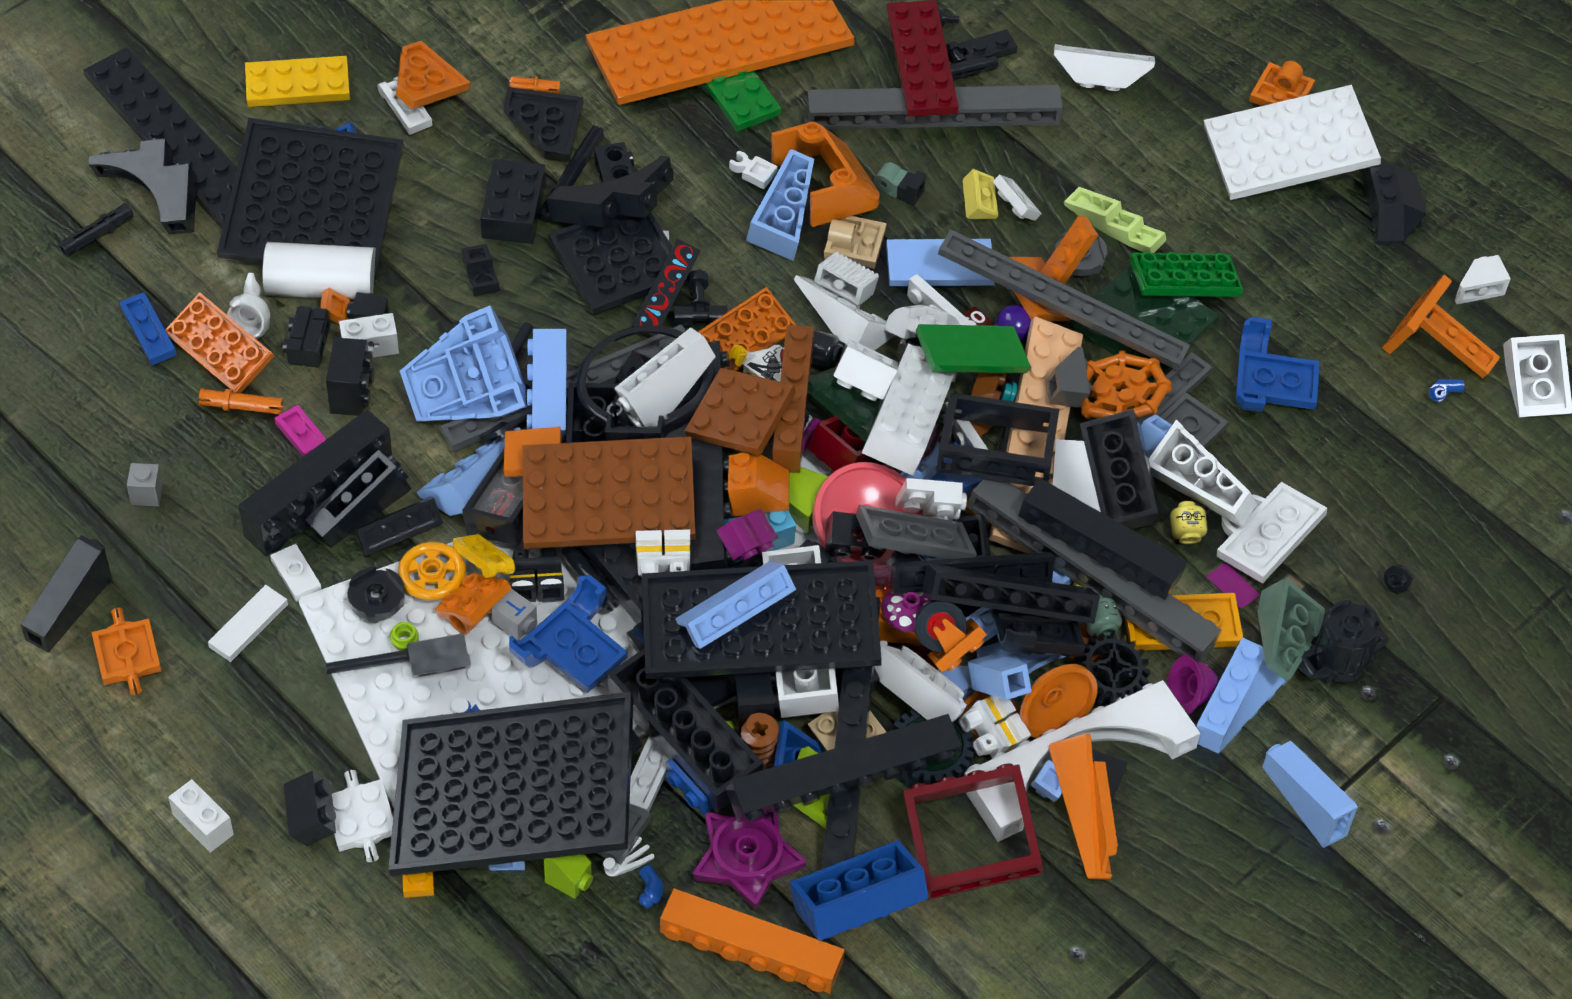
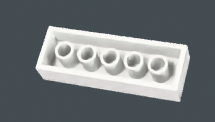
[862,343,955,476]
[762,545,839,718]

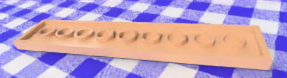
[989,316,1083,554]

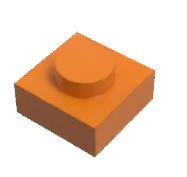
[320,288,350,324]

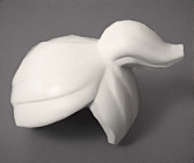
[227,273,270,340]

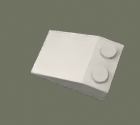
[1503,334,1572,418]
[833,339,898,401]

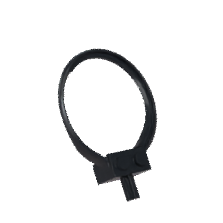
[576,325,713,441]

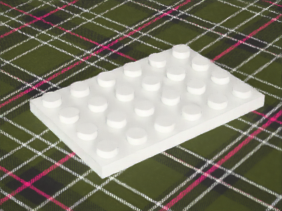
[1204,85,1381,200]

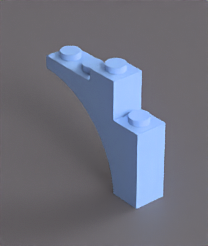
[968,642,1066,700]

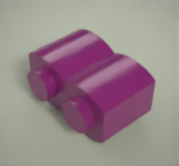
[717,509,778,562]

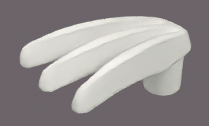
[603,837,655,877]

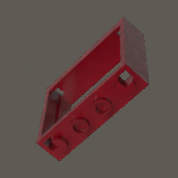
[903,763,1045,900]

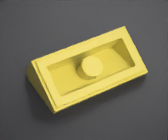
[963,169,998,219]

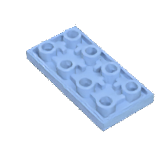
[886,239,995,286]

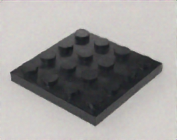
[548,212,687,315]

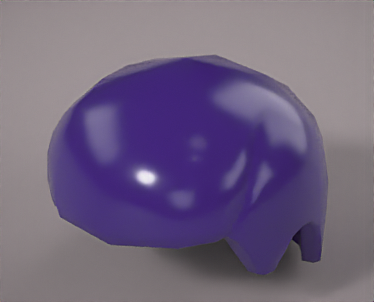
[994,305,1031,343]

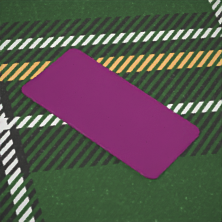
[1207,563,1260,609]

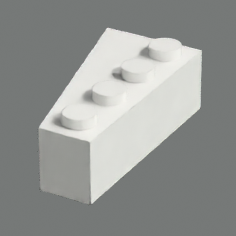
[1149,420,1257,527]

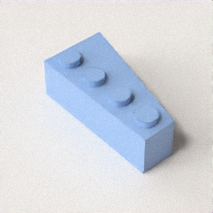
[746,149,814,261]

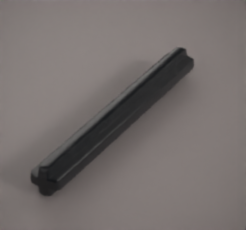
[539,125,604,222]

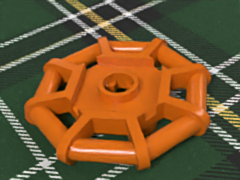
[1080,351,1172,419]

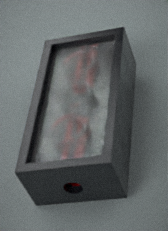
[462,448,523,547]

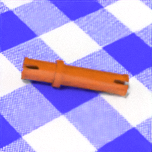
[199,388,284,415]

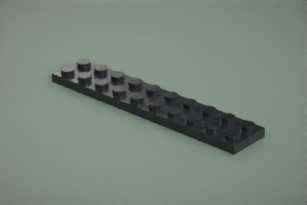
[83,47,237,229]

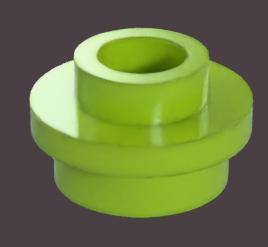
[390,622,419,650]

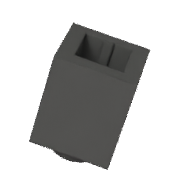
[1046,347,1091,407]

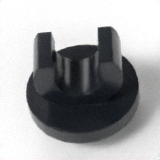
[1384,565,1415,593]

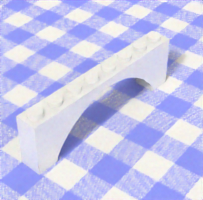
[964,680,1200,842]

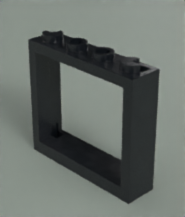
[936,392,1060,486]

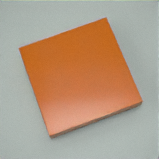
[504,427,562,477]

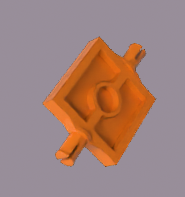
[91,608,162,695]

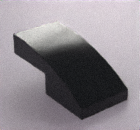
[461,244,500,296]

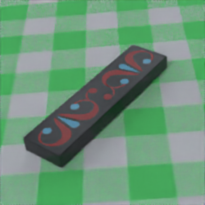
[631,239,701,338]

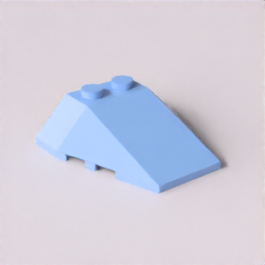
[400,306,527,422]

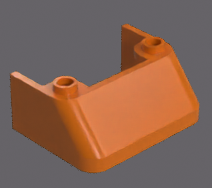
[771,122,880,227]

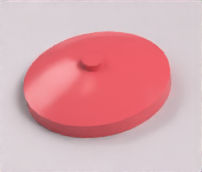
[812,462,923,572]

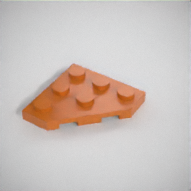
[396,41,471,109]

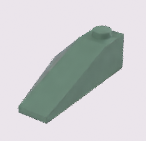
[1258,578,1325,681]

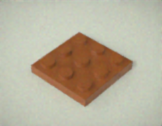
[685,368,796,456]

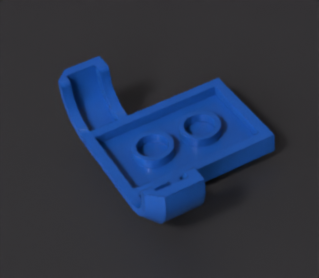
[1236,317,1320,413]
[509,576,628,694]

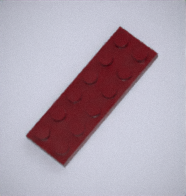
[886,0,959,117]

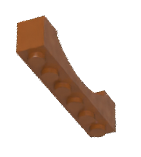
[773,325,814,473]

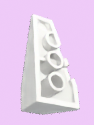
[794,275,895,351]

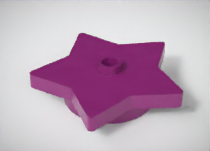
[693,811,806,909]

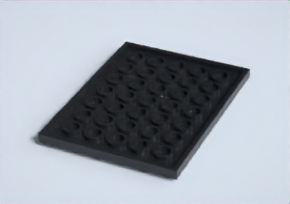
[388,692,634,876]

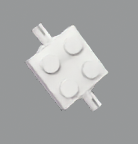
[332,770,393,862]

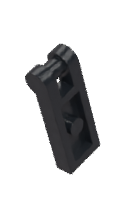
[946,29,1018,63]

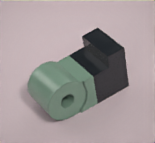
[873,162,927,206]

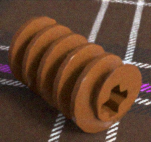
[741,713,779,770]

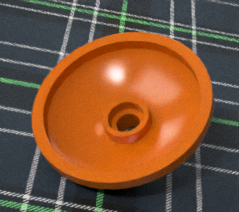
[1020,664,1098,739]

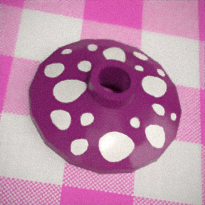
[882,591,932,633]

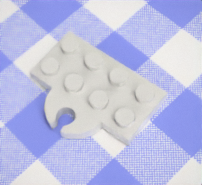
[1217,482,1327,583]

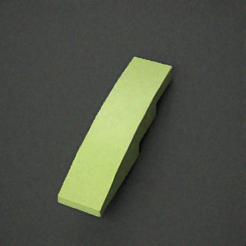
[1064,187,1166,253]

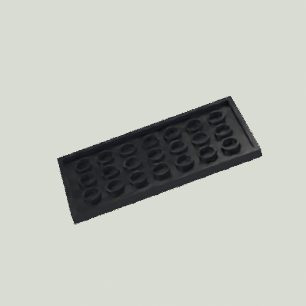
[642,560,882,679]

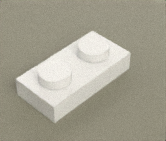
[993,175,1042,221]

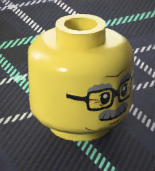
[1170,501,1207,544]

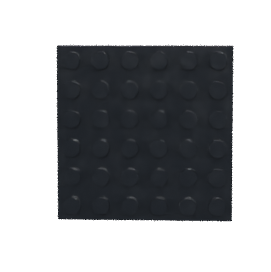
[217,118,404,280]

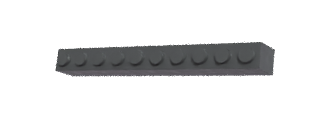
[807,85,1063,129]
[968,479,1221,662]

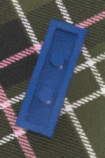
[119,292,177,366]

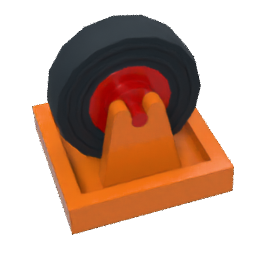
[914,600,987,673]

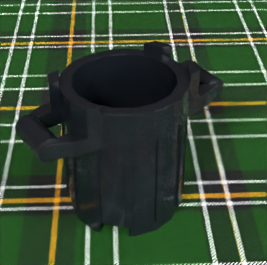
[1299,600,1389,684]

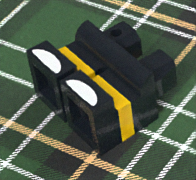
[509,547,565,602]

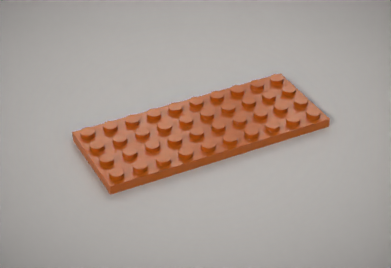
[586,0,854,105]

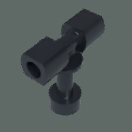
[673,270,728,326]

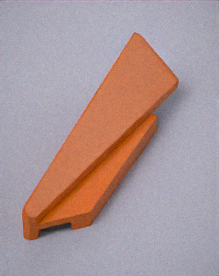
[1049,734,1118,880]

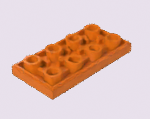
[698,287,797,371]
[165,292,275,393]

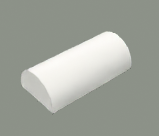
[263,242,376,300]

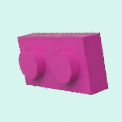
[275,405,326,457]

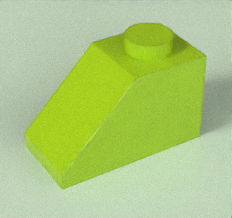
[544,854,593,899]

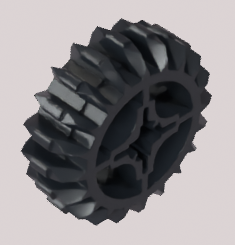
[1074,632,1150,707]

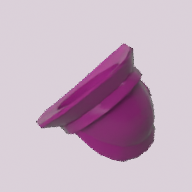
[1167,654,1219,715]

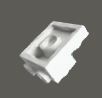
[895,478,967,521]

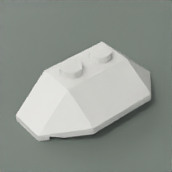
[1054,44,1155,91]

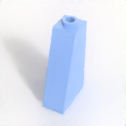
[1262,741,1358,848]

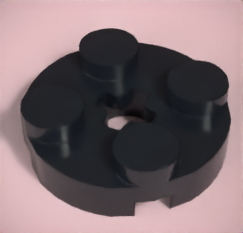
[347,567,405,624]

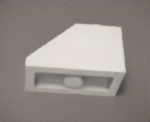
[1454,255,1511,304]

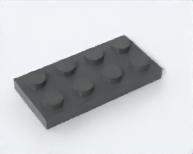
[855,505,977,559]

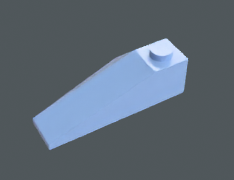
[417,427,521,516]

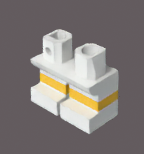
[636,530,690,577]
[959,695,1031,758]

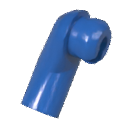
[1429,379,1464,402]
[639,865,664,908]

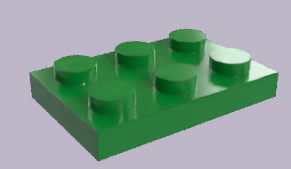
[703,70,782,132]

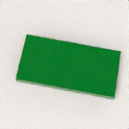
[1129,252,1243,297]
[915,324,1031,373]

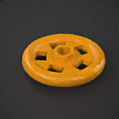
[398,542,466,600]

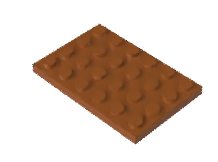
[522,437,696,549]

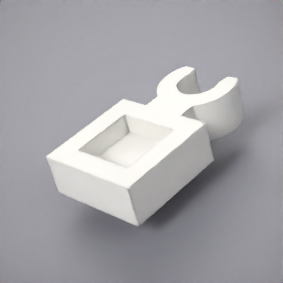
[729,151,778,189]

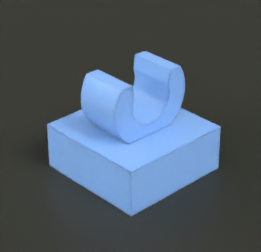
[1031,759,1062,802]

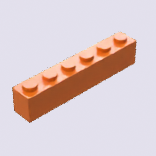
[660,888,845,994]

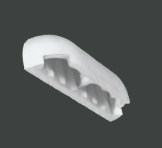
[874,641,967,722]

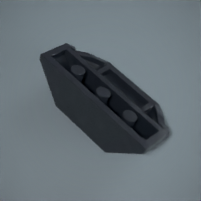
[1360,162,1426,245]

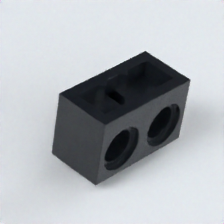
[594,142,637,183]

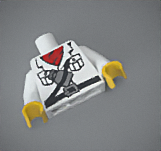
[729,345,784,382]

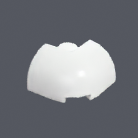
[884,305,959,339]

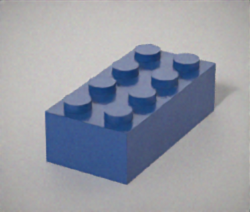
[789,840,929,941]

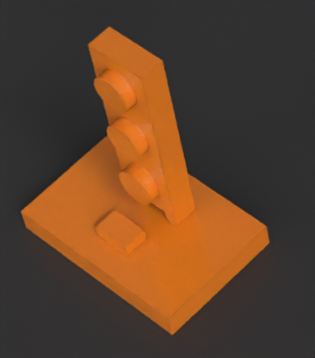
[1009,216,1098,322]
[1382,275,1500,378]

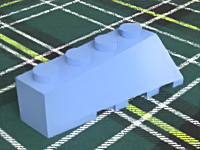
[1196,637,1287,754]

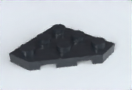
[503,87,584,161]

